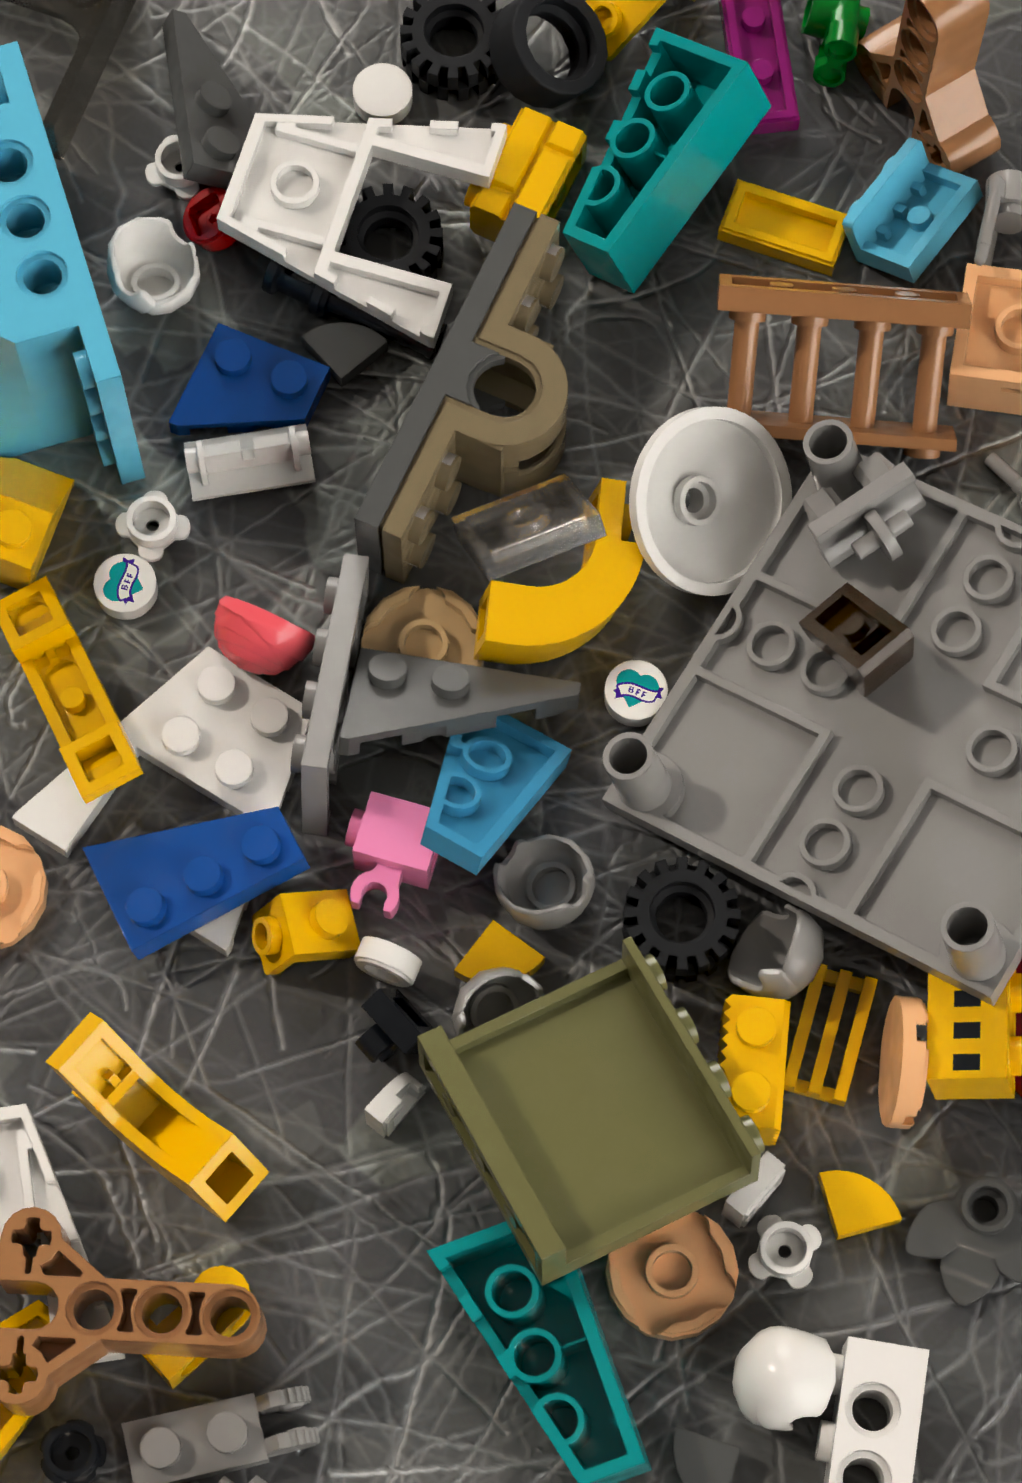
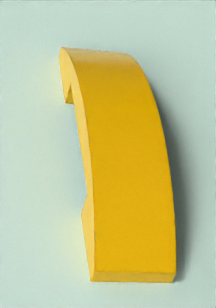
[0,576,144,804]

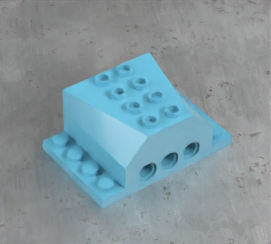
[0,41,145,485]

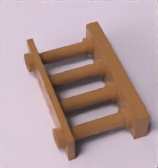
[717,274,972,459]

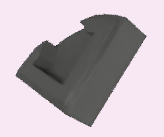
[301,322,388,387]
[672,1426,741,1483]

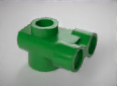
[801,0,870,87]

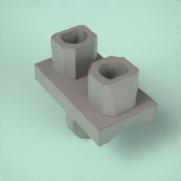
[803,452,926,569]

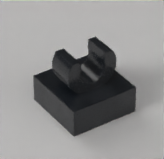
[355,988,434,1063]

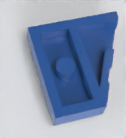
[168,323,331,436]

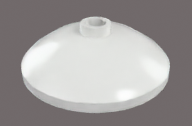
[629,406,792,596]

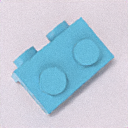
[842,137,983,283]

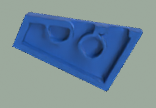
[82,807,311,960]

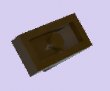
[799,582,914,697]

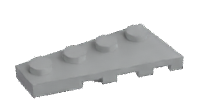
[290,553,369,836]

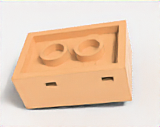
[947,263,1022,416]

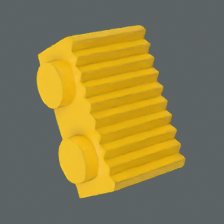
[717,994,791,1146]

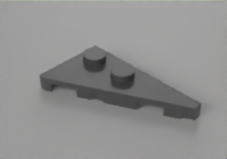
[162,9,254,190]
[338,648,581,756]

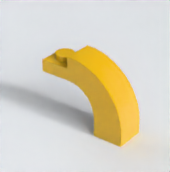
[473,477,644,665]
[45,1012,269,1223]

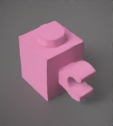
[345,791,439,919]

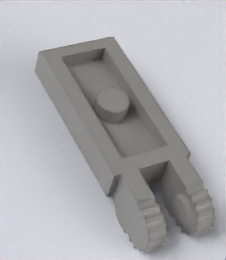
[121,1385,320,1483]

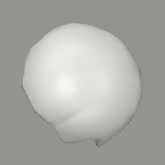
[107,217,200,316]
[732,1326,836,1431]

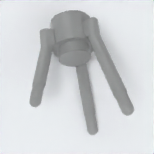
[974,169,1022,266]

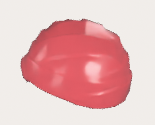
[214,596,316,676]

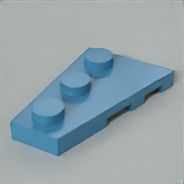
[420,714,572,875]

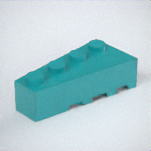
[562,27,771,293]
[427,1221,652,1483]

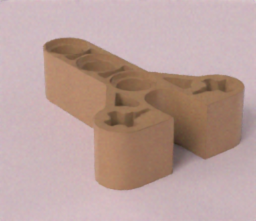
[854,0,1001,174]
[0,1207,267,1417]

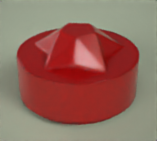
[183,187,236,252]

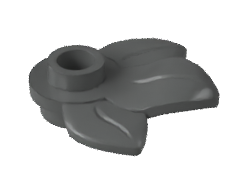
[905,1176,1022,1307]

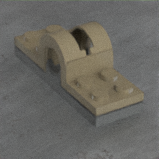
[354,202,568,584]

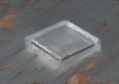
[451,474,607,581]

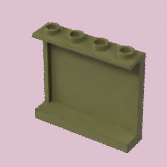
[417,936,765,1286]

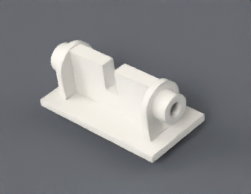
[184,424,316,502]

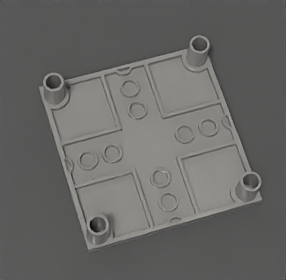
[602,419,1022,1006]

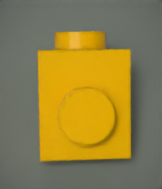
[252,889,360,975]

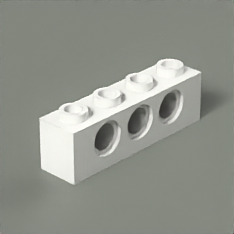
[815,1336,929,1483]

